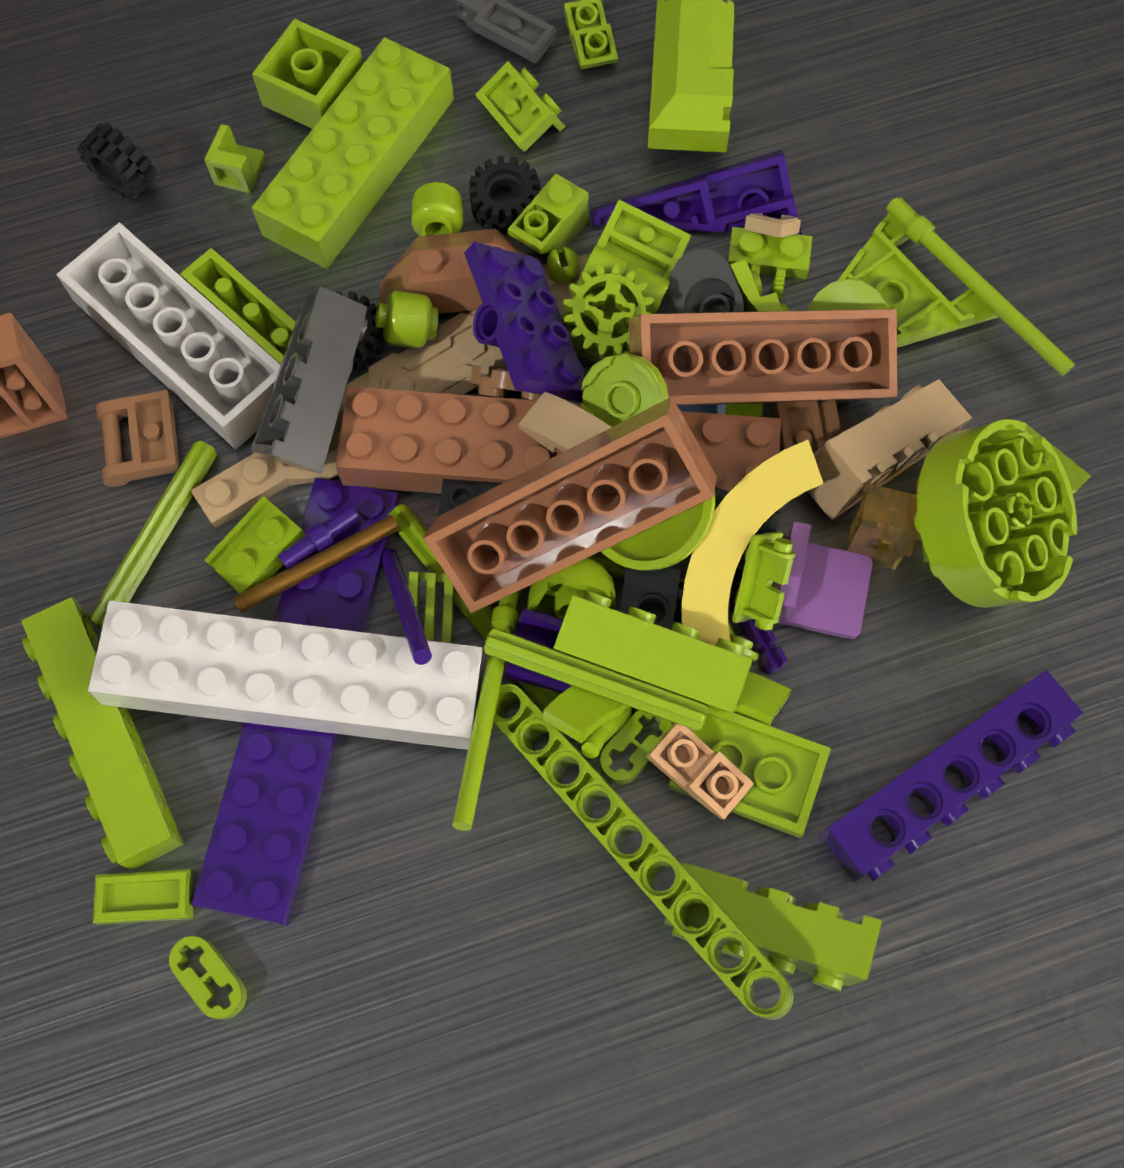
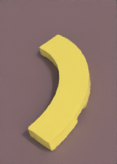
[682,440,824,646]

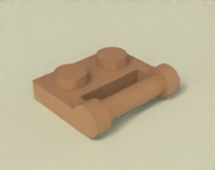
[96,389,180,487]

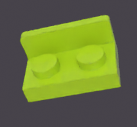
[475,61,566,152]

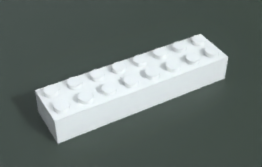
[88,601,483,750]

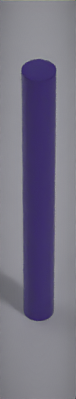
[381,548,432,665]

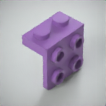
[772,521,873,639]

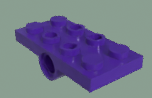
[464,242,585,402]

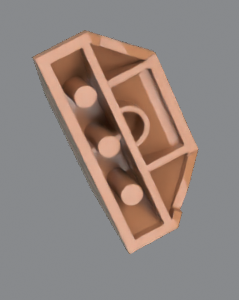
[379,229,526,314]

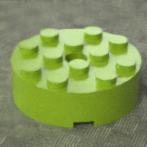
[914,419,1077,608]

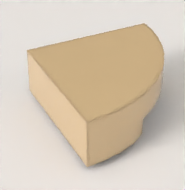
[744,213,801,238]

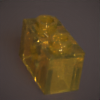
[845,484,921,570]

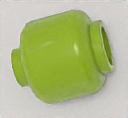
[411,182,463,237]
[375,290,438,349]

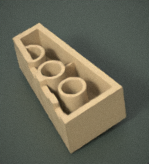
[808,379,972,521]

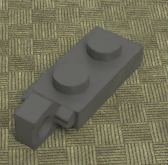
[455,0,556,64]

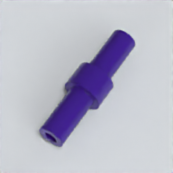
[277,505,360,569]

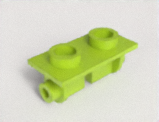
[732,531,796,630]

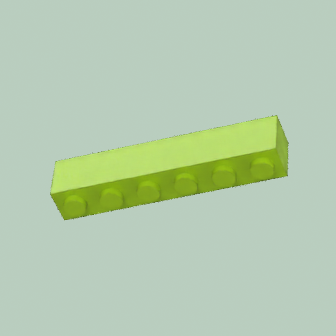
[21,597,184,870]

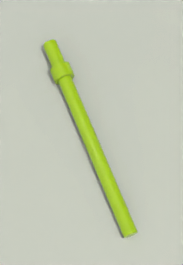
[886,197,1075,377]
[452,590,520,831]

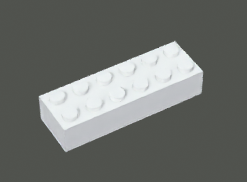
[56,222,281,450]

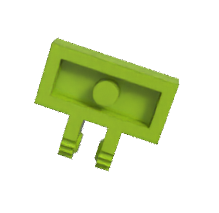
[728,227,813,299]

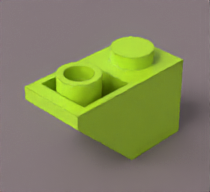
[507,174,589,254]

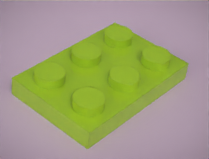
[668,701,831,838]

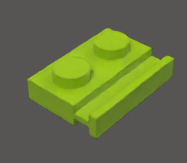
[204,496,306,594]

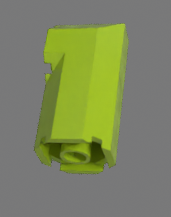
[648,0,735,153]

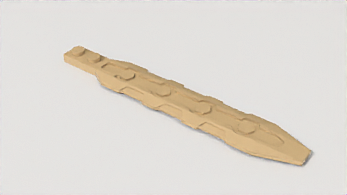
[191,253,591,530]

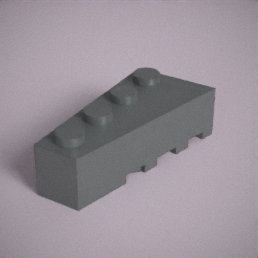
[251,286,368,473]

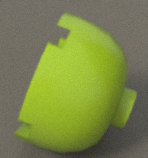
[527,557,618,620]

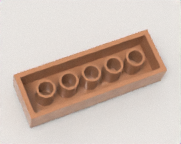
[629,309,898,406]
[423,397,717,613]

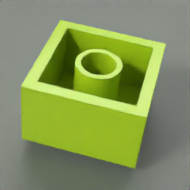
[252,18,363,129]

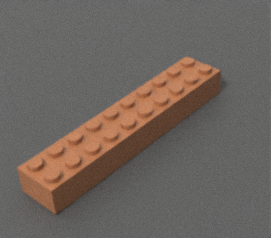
[336,386,781,494]

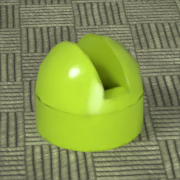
[547,246,580,283]

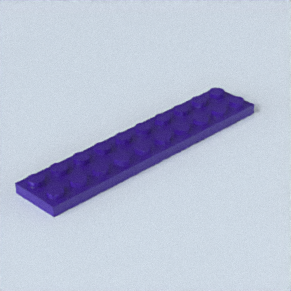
[192,477,400,926]

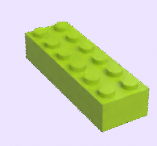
[251,37,454,270]

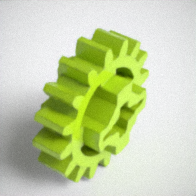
[563,264,655,359]

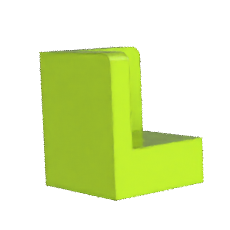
[204,124,266,193]

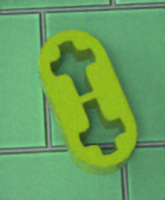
[600,710,671,785]
[169,936,247,1020]

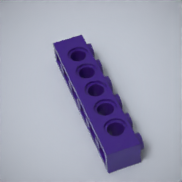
[820,669,1084,882]

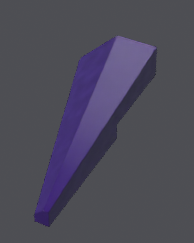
[589,149,802,235]

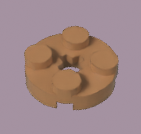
[470,365,541,400]

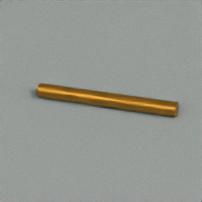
[233,514,400,614]

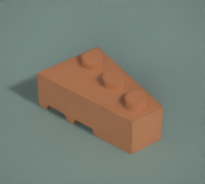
[0,312,69,439]

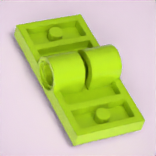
[561,200,692,363]

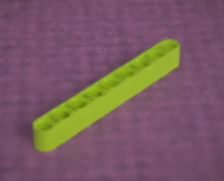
[493,684,794,1020]

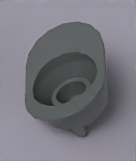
[669,248,744,313]

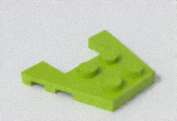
[837,197,999,348]

